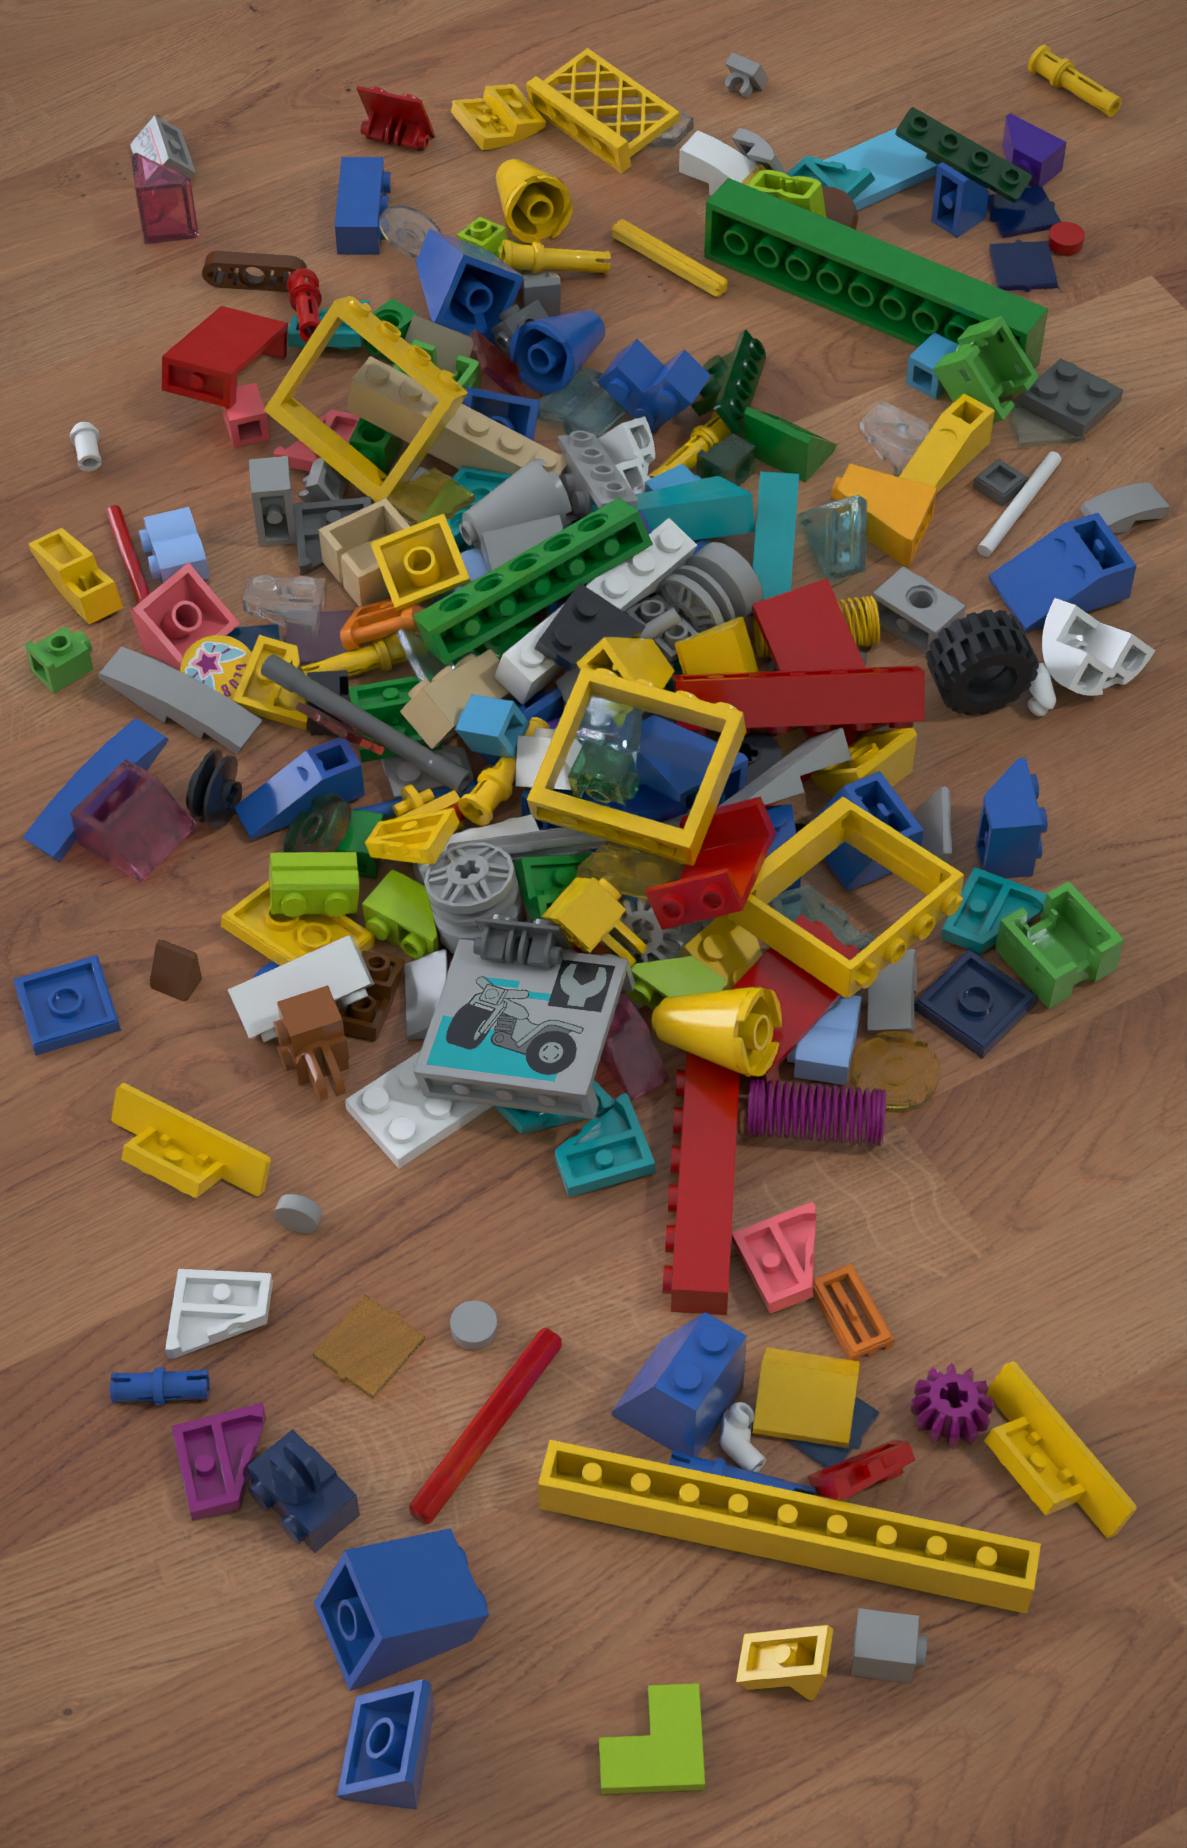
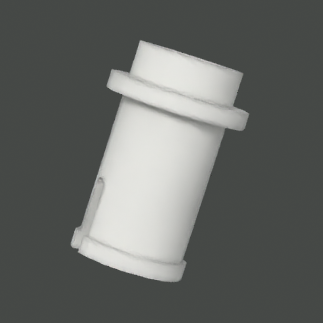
[70,422,102,472]

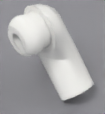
[1027,663,1057,716]
[719,1402,767,1473]

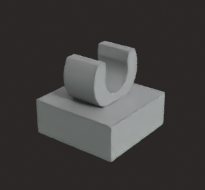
[725,52,768,99]
[298,458,347,503]

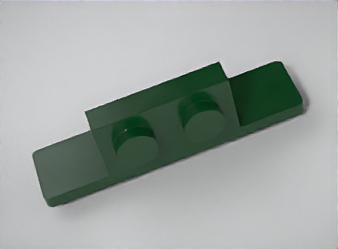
[895,107,1032,203]
[691,330,767,436]

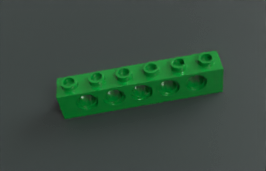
[413,497,653,665]

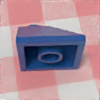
[463,387,541,441]

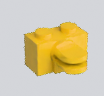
[541,877,648,968]

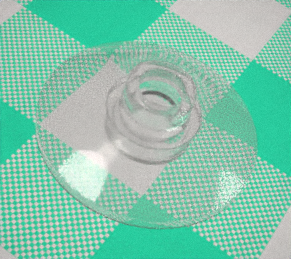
[379,205,442,259]

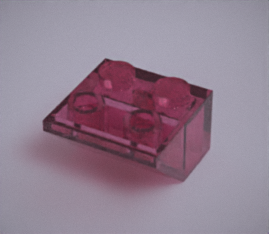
[70,759,196,882]

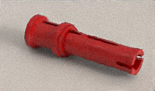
[287,268,322,342]

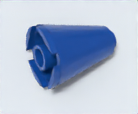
[510,310,605,394]

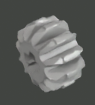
[609,895,683,964]

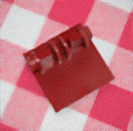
[356,86,435,151]

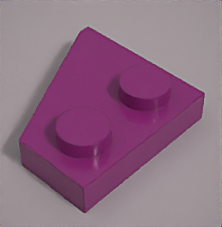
[171,1403,266,1521]

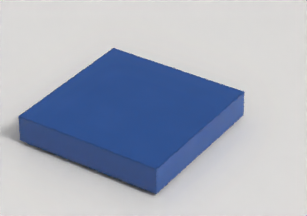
[13,955,121,1056]

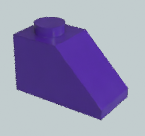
[1002,113,1067,191]

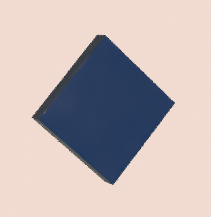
[914,949,1038,1059]

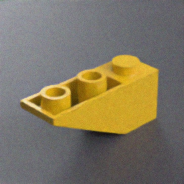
[899,393,995,494]

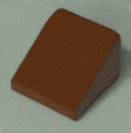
[150,939,202,1001]

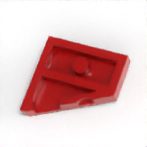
[807,1440,916,1501]

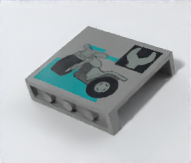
[414,939,635,1119]

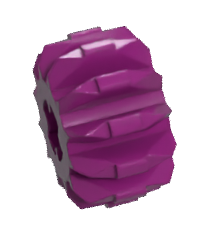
[910,1363,994,1449]

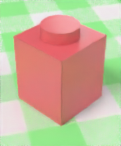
[222,383,270,448]

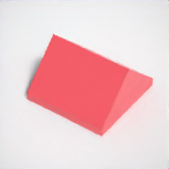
[130,562,240,671]

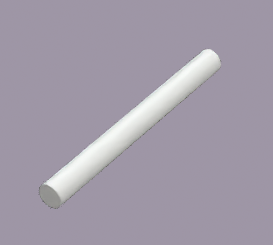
[977,451,1062,557]

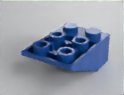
[988,513,1137,632]

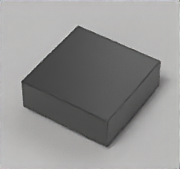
[973,459,1028,506]

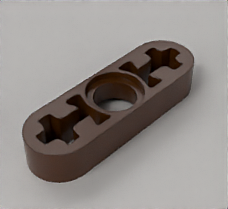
[202,251,307,292]

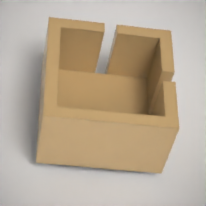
[318,498,410,607]

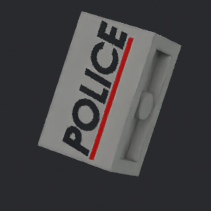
[130,115,196,190]

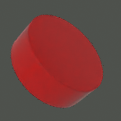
[1048,222,1085,255]

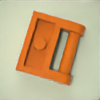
[340,597,433,651]

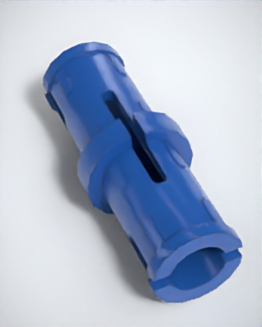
[110,1367,210,1406]

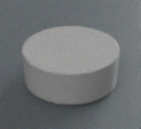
[274,1194,322,1234]
[450,1300,498,1350]

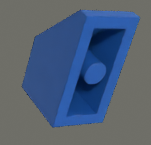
[931,162,989,238]

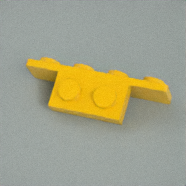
[111,1083,271,1198]
[984,1361,1137,1538]

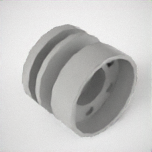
[656,542,763,633]
[424,842,527,954]

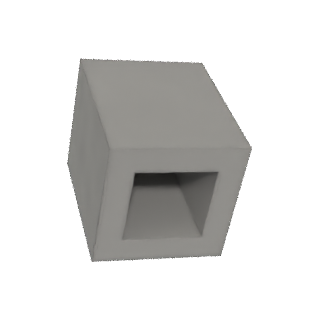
[851,1608,927,1683]

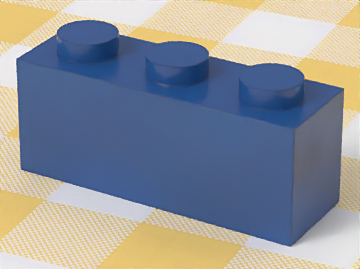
[335,157,391,255]

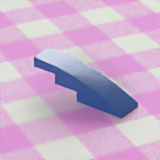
[23,718,169,863]

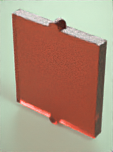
[470,329,527,398]
[295,702,385,755]

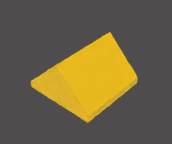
[370,514,471,611]
[674,617,759,675]
[811,728,917,798]
[753,1347,860,1448]

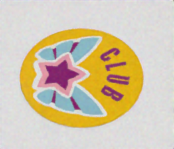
[180,635,251,700]

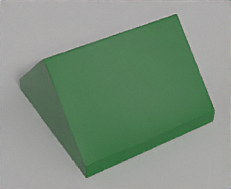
[742,406,837,483]

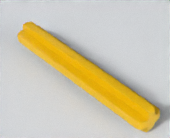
[612,219,728,297]

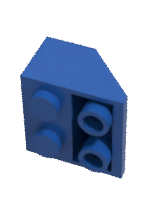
[975,758,1048,879]
[810,771,924,892]

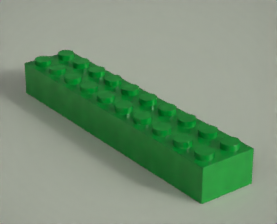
[704,178,1048,369]

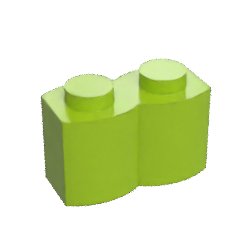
[747,170,826,217]

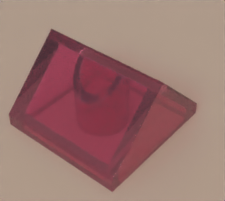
[131,153,199,244]

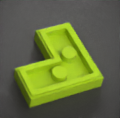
[599,1683,705,1795]

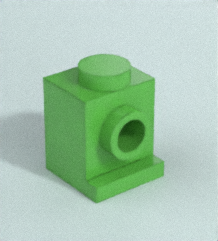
[24,626,93,693]

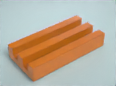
[813,1263,895,1361]

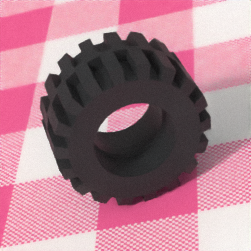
[926,609,1039,715]

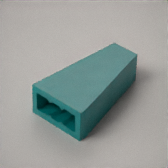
[751,471,799,616]
[591,476,755,540]

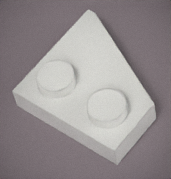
[165,1269,273,1359]

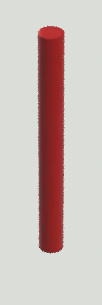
[106,505,150,604]

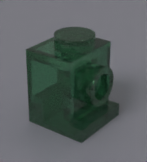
[696,433,755,486]
[567,740,640,805]

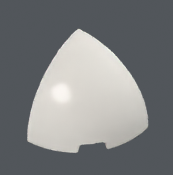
[560,416,655,494]
[1042,598,1156,696]

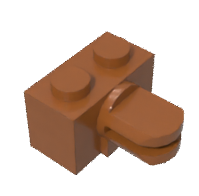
[273,985,349,1102]

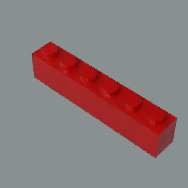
[673,666,925,736]
[662,1052,740,1315]

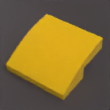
[451,84,546,150]

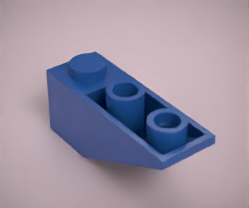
[234,736,365,840]

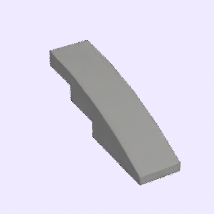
[98,646,263,755]

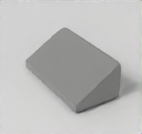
[914,787,952,865]
[405,950,448,1040]

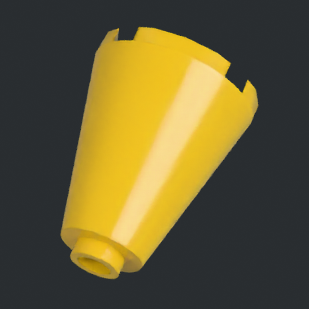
[495,159,573,244]
[652,986,782,1076]

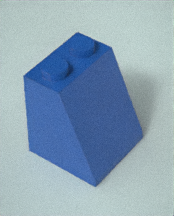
[416,228,524,345]
[618,715,748,814]
[612,1312,747,1457]
[314,1528,489,1691]

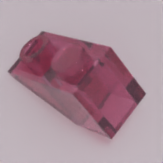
[600,989,669,1101]

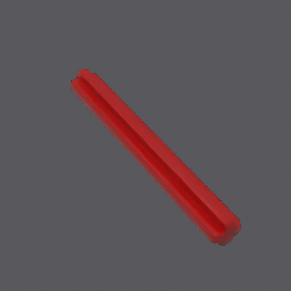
[409,1328,562,1524]

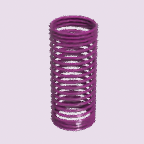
[747,1078,886,1147]

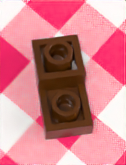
[339,951,405,1041]

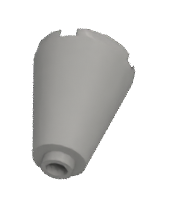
[459,459,572,549]

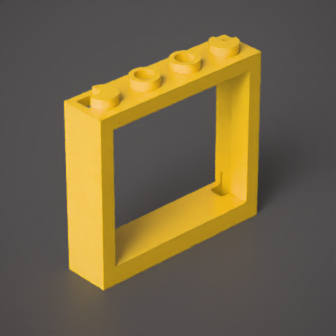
[264,296,468,503]
[527,667,746,866]
[727,797,964,999]

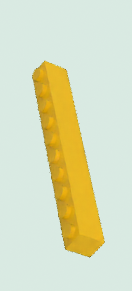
[538,1440,1041,1614]

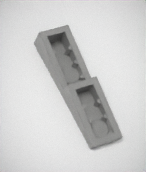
[718,728,852,807]

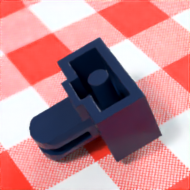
[247,1429,360,1553]

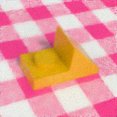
[736,1625,833,1700]

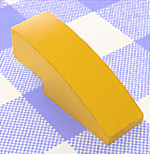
[28,528,124,625]

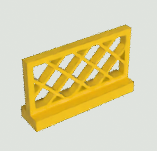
[526,48,680,174]

